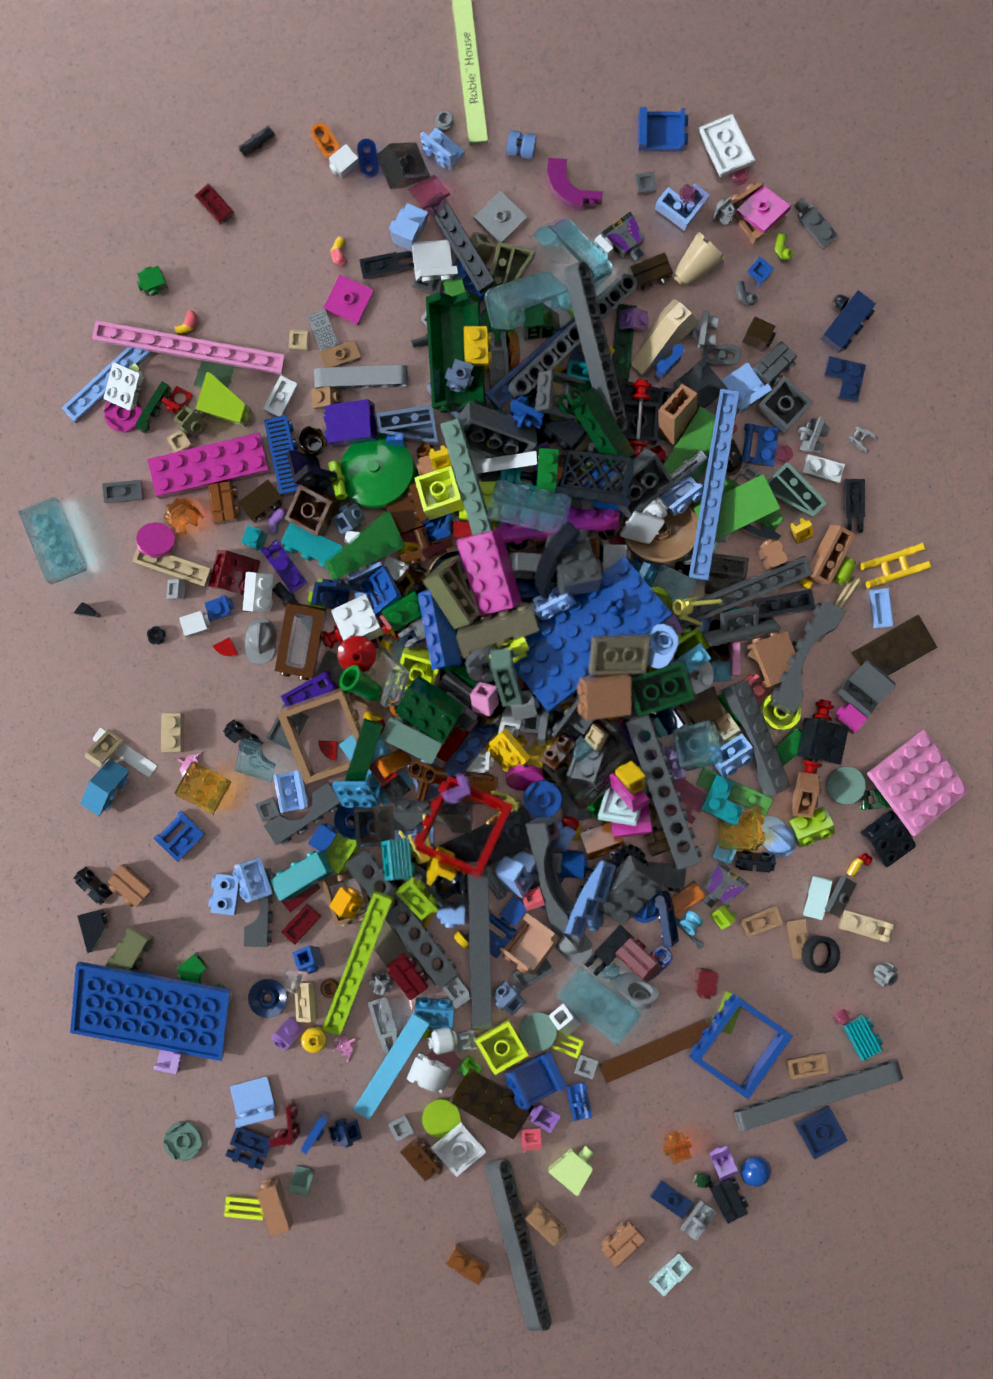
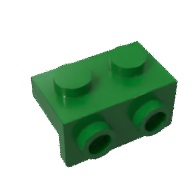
[381,591,422,632]

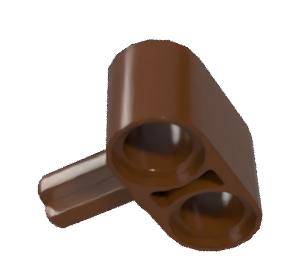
[408,760,448,801]

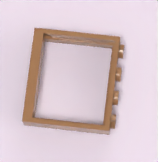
[277,688,361,784]

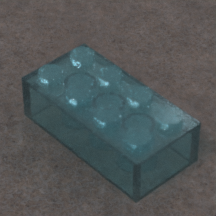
[487,480,572,534]
[18,497,87,585]
[556,965,641,1046]

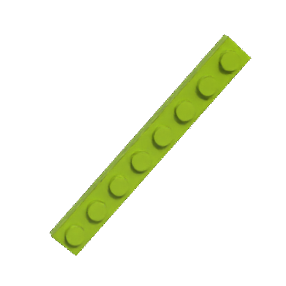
[322,891,393,1037]

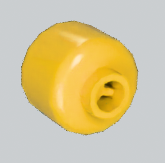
[301,1027,327,1053]

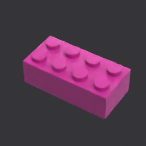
[457,528,522,616]

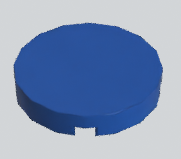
[524,781,562,817]

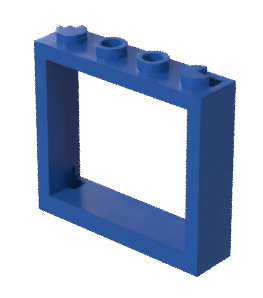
[689,993,793,1100]

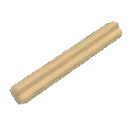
[817,576,861,643]

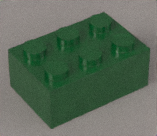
[631,661,697,717]
[395,675,467,745]

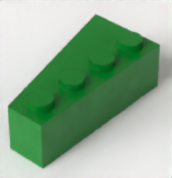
[324,511,405,580]

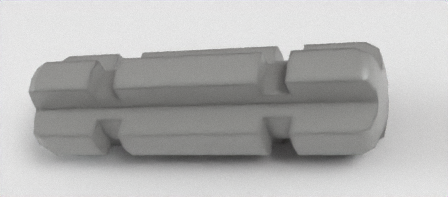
[487,865,507,900]

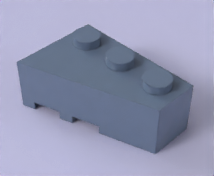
[375,405,439,446]

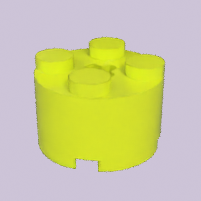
[760,694,801,731]

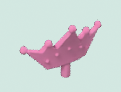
[178,752,202,782]
[333,1034,356,1062]

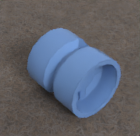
[506,130,537,159]
[556,820,577,853]

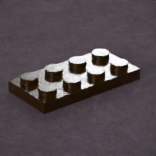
[851,614,938,676]
[449,1068,534,1140]

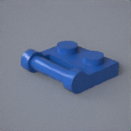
[654,344,684,382]
[740,423,779,467]
[425,511,458,542]
[361,565,402,617]
[154,810,205,862]
[466,910,517,959]

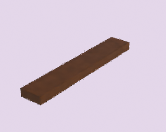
[599,1018,709,1083]

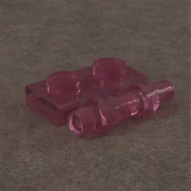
[666,779,707,824]

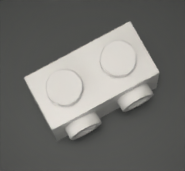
[243,572,274,613]

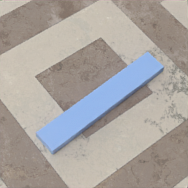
[62,347,153,423]

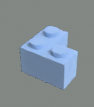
[655,184,710,231]
[389,203,429,251]
[495,850,538,898]

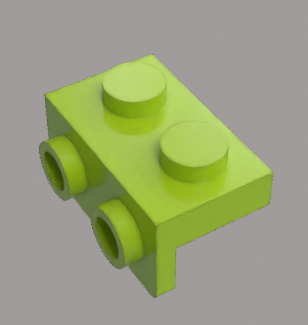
[789,806,835,847]
[325,833,361,874]
[396,876,439,920]

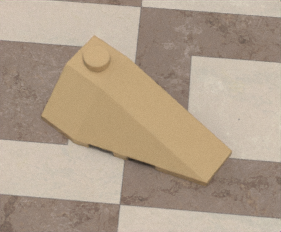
[631,299,698,377]

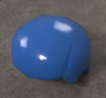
[740,1156,772,1187]

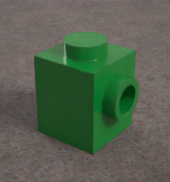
[136,266,168,296]

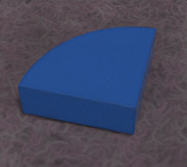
[385,433,405,447]

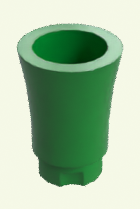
[339,665,383,702]

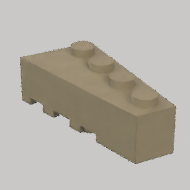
[456,602,540,658]

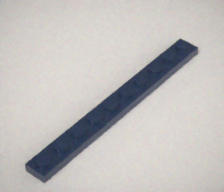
[485,273,636,409]

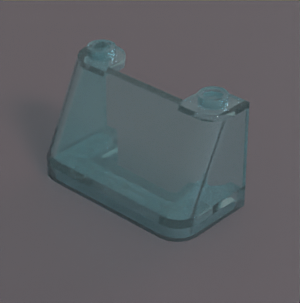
[532,217,613,290]
[484,272,573,330]

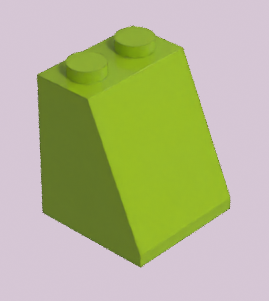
[196,372,252,427]

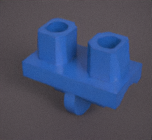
[509,395,544,429]
[567,1082,592,1121]

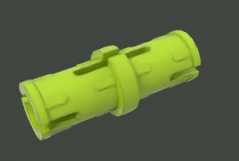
[328,461,348,500]

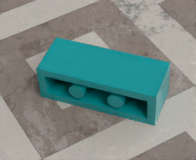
[281,522,343,569]
[270,851,334,901]

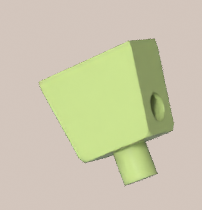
[548,1145,594,1196]

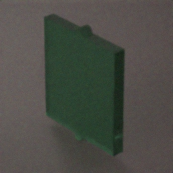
[193,361,236,388]

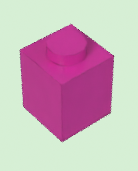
[835,704,868,734]

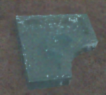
[235,738,276,782]

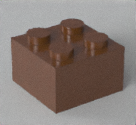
[284,485,340,536]

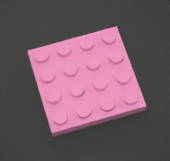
[867,729,969,836]

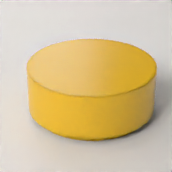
[454,930,469,949]

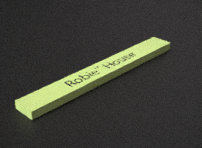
[452,0,488,144]

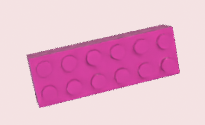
[147,433,271,499]

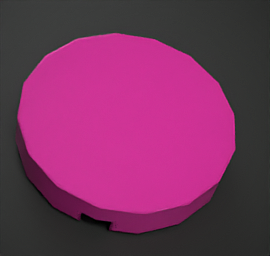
[104,401,142,433]
[136,522,175,558]
[506,765,544,791]

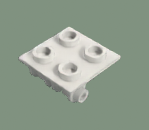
[104,362,144,411]

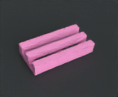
[730,640,740,676]

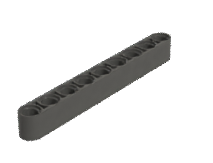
[564,261,628,432]
[509,274,637,397]
[467,862,492,1030]
[733,1059,903,1131]
[486,1159,551,1331]

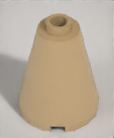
[674,232,726,286]

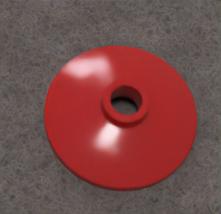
[337,636,376,673]

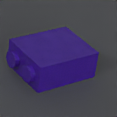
[323,399,377,447]

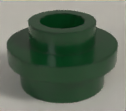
[693,1175,712,1188]

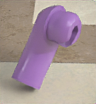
[268,507,288,533]

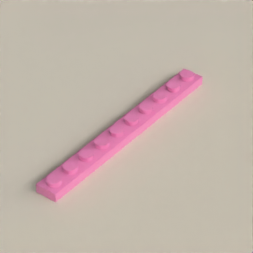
[92,320,285,375]

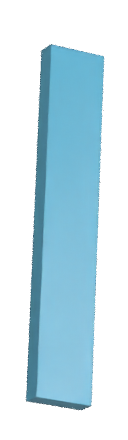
[353,1012,430,1120]

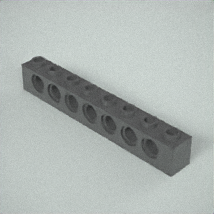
[626,714,702,870]
[344,850,458,988]

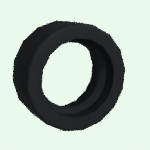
[801,935,840,973]

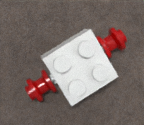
[321,594,386,649]

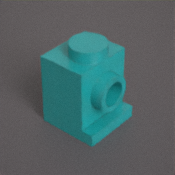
[241,525,268,552]

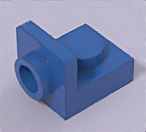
[204,595,234,621]

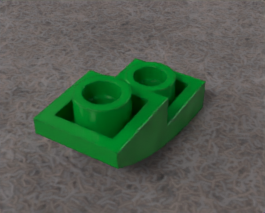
[775,727,802,766]

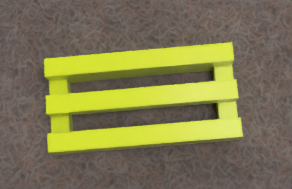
[551,1030,585,1059]
[224,1196,264,1220]

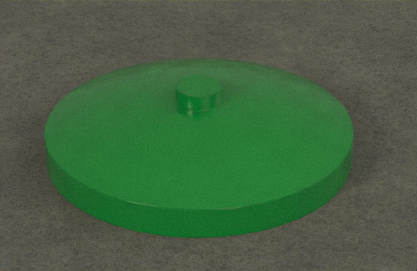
[340,434,415,509]

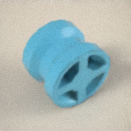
[679,911,703,935]

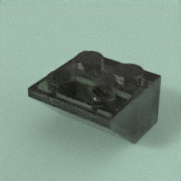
[704,553,749,594]

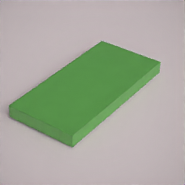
[663,406,716,483]
[694,474,780,540]

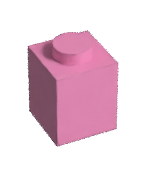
[470,682,499,716]

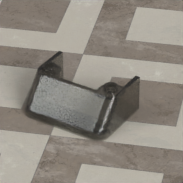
[543,718,637,809]

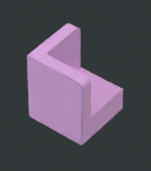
[154,1050,183,1074]

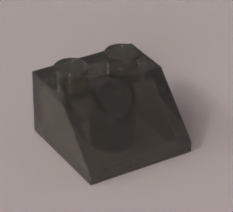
[376,142,430,189]
[354,806,395,848]

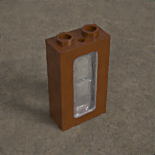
[275,601,327,680]

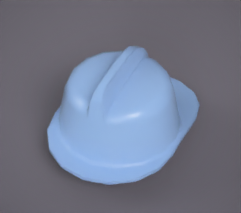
[647,624,678,668]
[755,816,797,857]

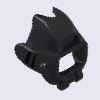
[430,870,468,911]

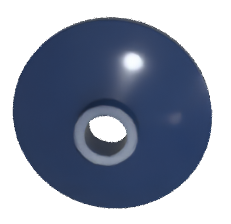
[334,805,372,840]
[248,979,287,1018]

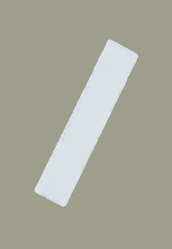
[473,451,537,474]
[92,728,157,777]

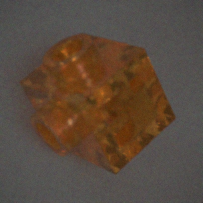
[662,1131,692,1164]

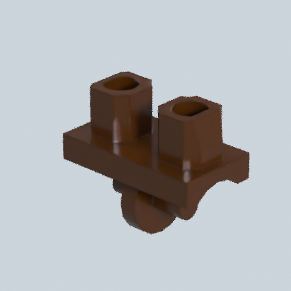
[540,734,577,772]

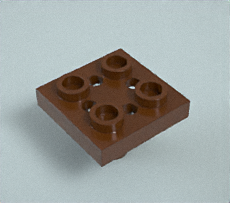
[400,527,453,564]

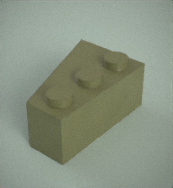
[484,242,535,305]
[423,555,480,629]
[105,925,154,971]

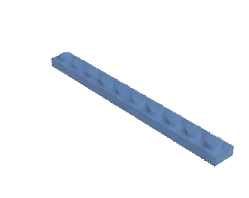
[689,389,740,581]

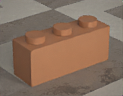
[807,524,856,586]

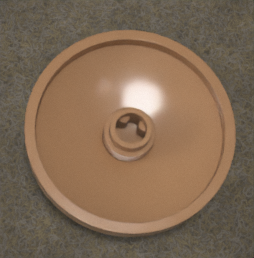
[623,495,698,565]

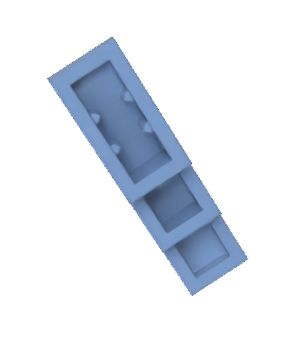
[565,861,616,938]

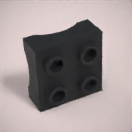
[674,359,728,410]

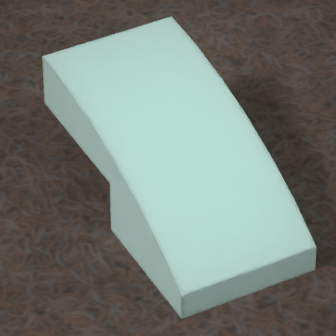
[803,875,832,920]
[649,1254,693,1296]

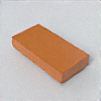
[375,749,412,778]
[671,880,706,918]

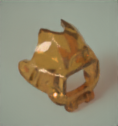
[164,498,204,537]

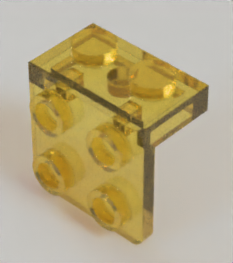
[175,762,232,815]
[718,806,765,851]

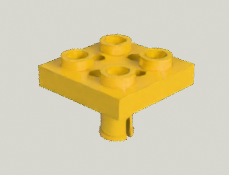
[485,728,531,773]

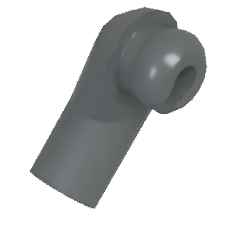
[735,281,758,306]

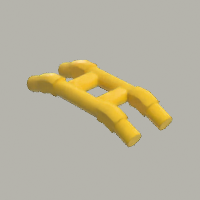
[859,542,932,588]

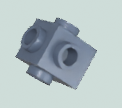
[445,359,474,392]
[331,502,366,534]
[492,981,526,1016]

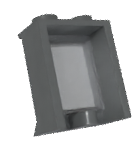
[536,370,586,420]

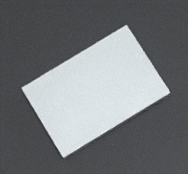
[698,114,756,177]

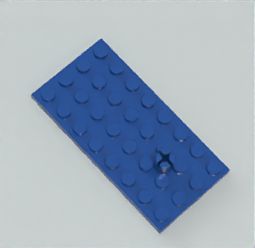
[511,556,673,713]
[70,961,231,1061]

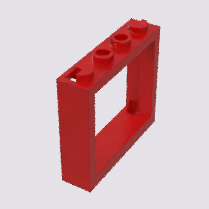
[414,776,513,879]

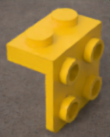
[464,326,492,375]

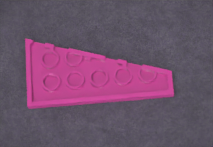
[501,505,621,544]

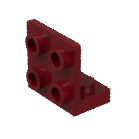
[208,550,260,595]
[269,1099,300,1147]

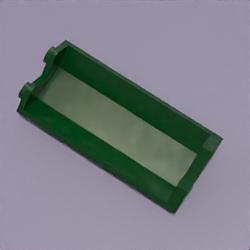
[425,291,486,413]

